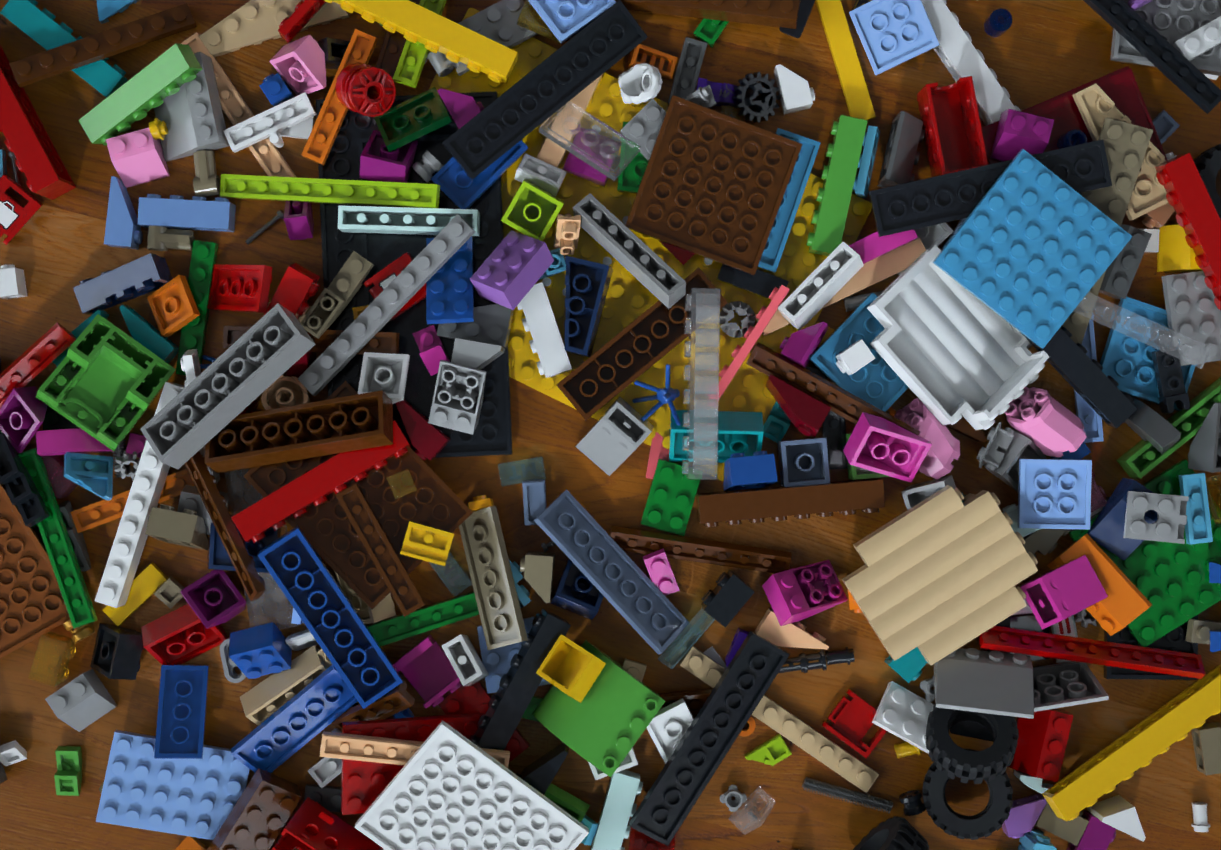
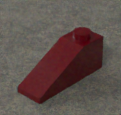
[766,374,831,437]
[395,399,451,461]

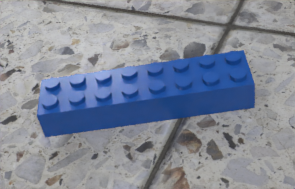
[257,526,403,709]

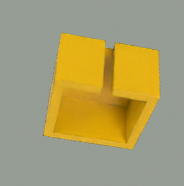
[536,634,606,703]

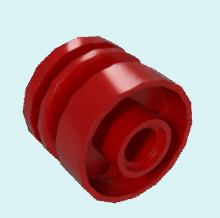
[335,63,396,117]

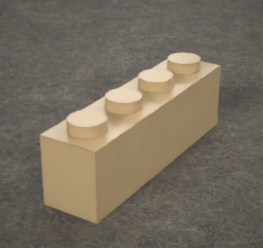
[240,645,327,726]

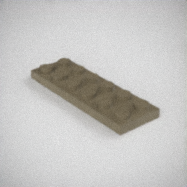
[459,506,528,650]

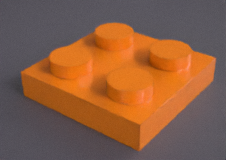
[147,275,200,337]

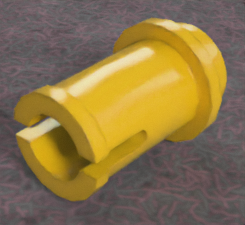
[894,742,924,759]

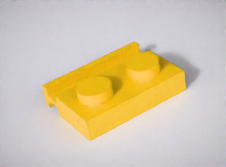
[400,521,454,566]

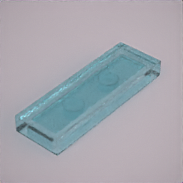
[658,607,715,669]

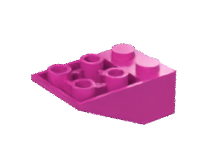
[1020,555,1108,630]
[762,560,848,626]

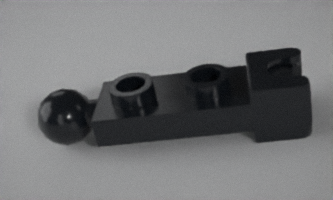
[1151,329,1190,413]

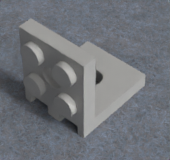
[1123,491,1189,544]

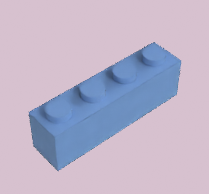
[138,194,236,232]

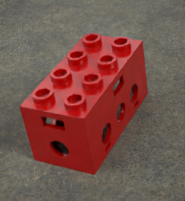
[917,76,988,177]
[272,797,383,850]

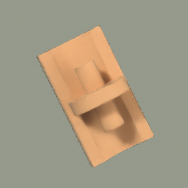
[554,214,581,255]

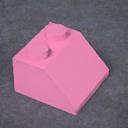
[269,35,326,96]
[106,128,170,188]

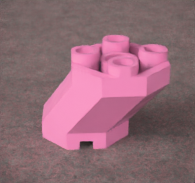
[1004,387,1087,458]
[894,398,961,480]

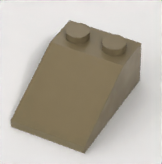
[145,504,209,550]

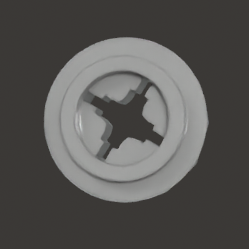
[719,301,755,338]

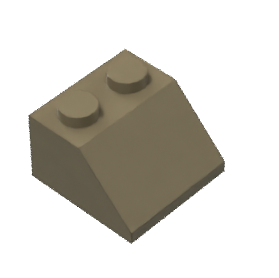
[520,551,555,603]

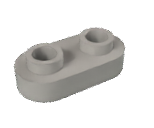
[220,638,246,683]

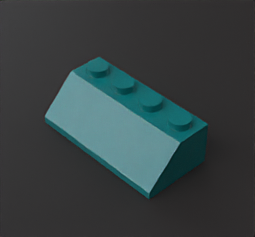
[669,410,764,463]

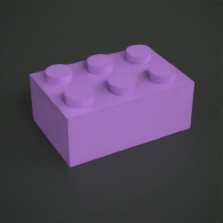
[470,230,554,310]

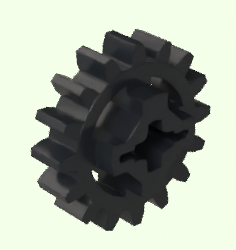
[732,72,781,123]

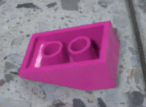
[843,412,932,482]

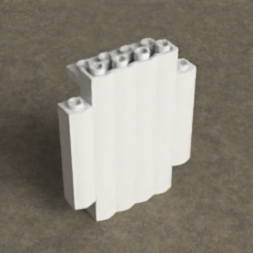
[867,245,1049,430]

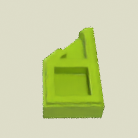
[744,734,792,766]

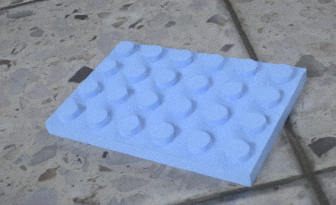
[96,730,250,840]

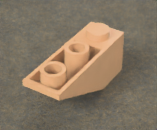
[755,608,829,650]

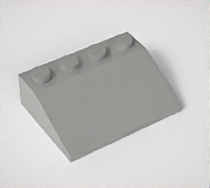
[154,52,230,162]
[934,648,1034,719]
[1033,661,1109,712]

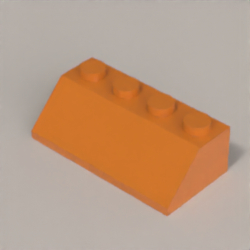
[1047,533,1152,636]

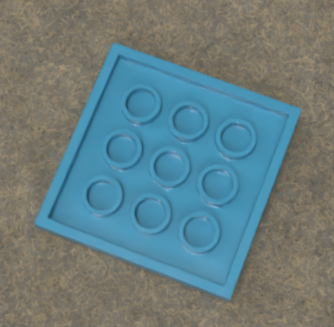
[809,292,909,412]
[1100,297,1196,411]

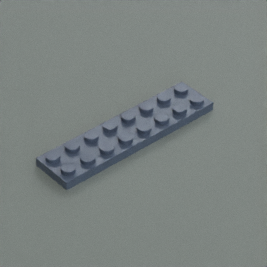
[534,489,689,655]

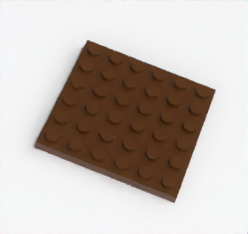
[625,95,802,275]

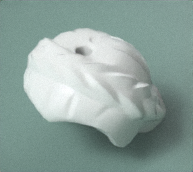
[618,63,663,104]

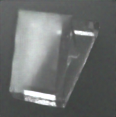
[728,786,776,835]

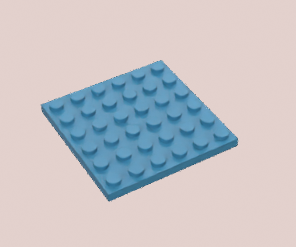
[932,149,1133,348]

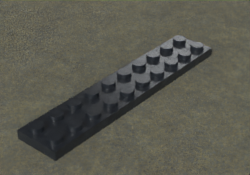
[442,0,648,180]
[869,139,1112,237]
[629,631,789,846]

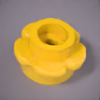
[149,118,168,140]

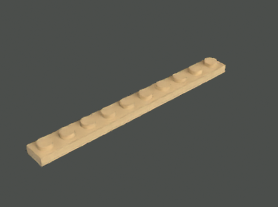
[680,646,879,793]

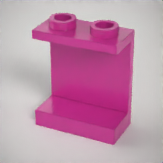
[393,635,462,708]

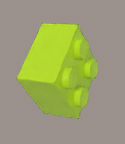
[501,178,564,241]

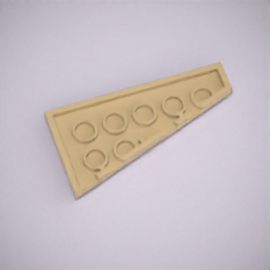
[199,0,349,57]
[1072,84,1168,221]

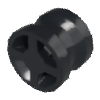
[899,790,926,816]

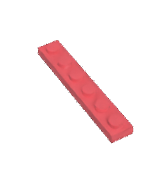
[706,285,790,406]

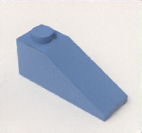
[104,176,143,250]

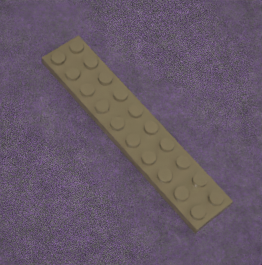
[1062,118,1153,344]

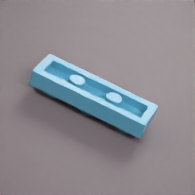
[853,125,880,199]
[1178,473,1213,544]

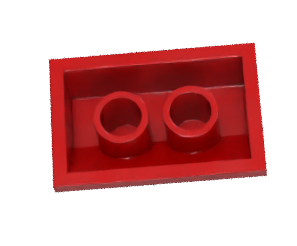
[141,604,228,665]
[1007,708,1073,782]

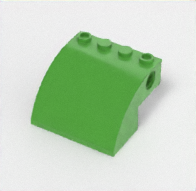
[36,314,176,451]
[532,640,665,777]

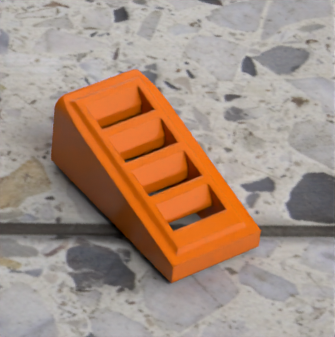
[626,44,678,80]

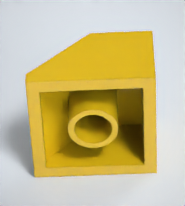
[1157,224,1203,272]

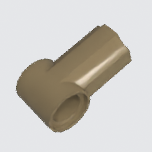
[193,150,221,197]
[147,226,195,251]

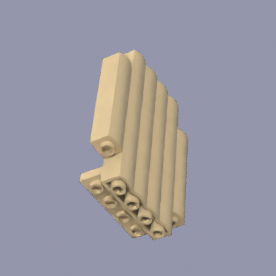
[842,485,1038,665]

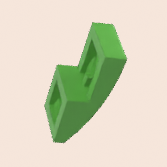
[54,746,82,796]

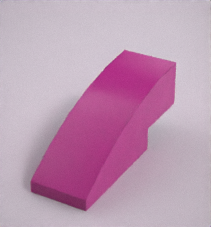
[849,230,918,264]
[36,428,112,457]

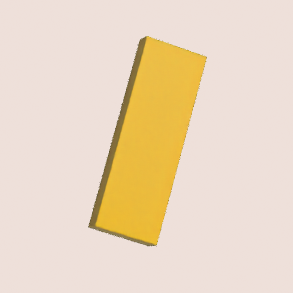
[102,563,168,626]

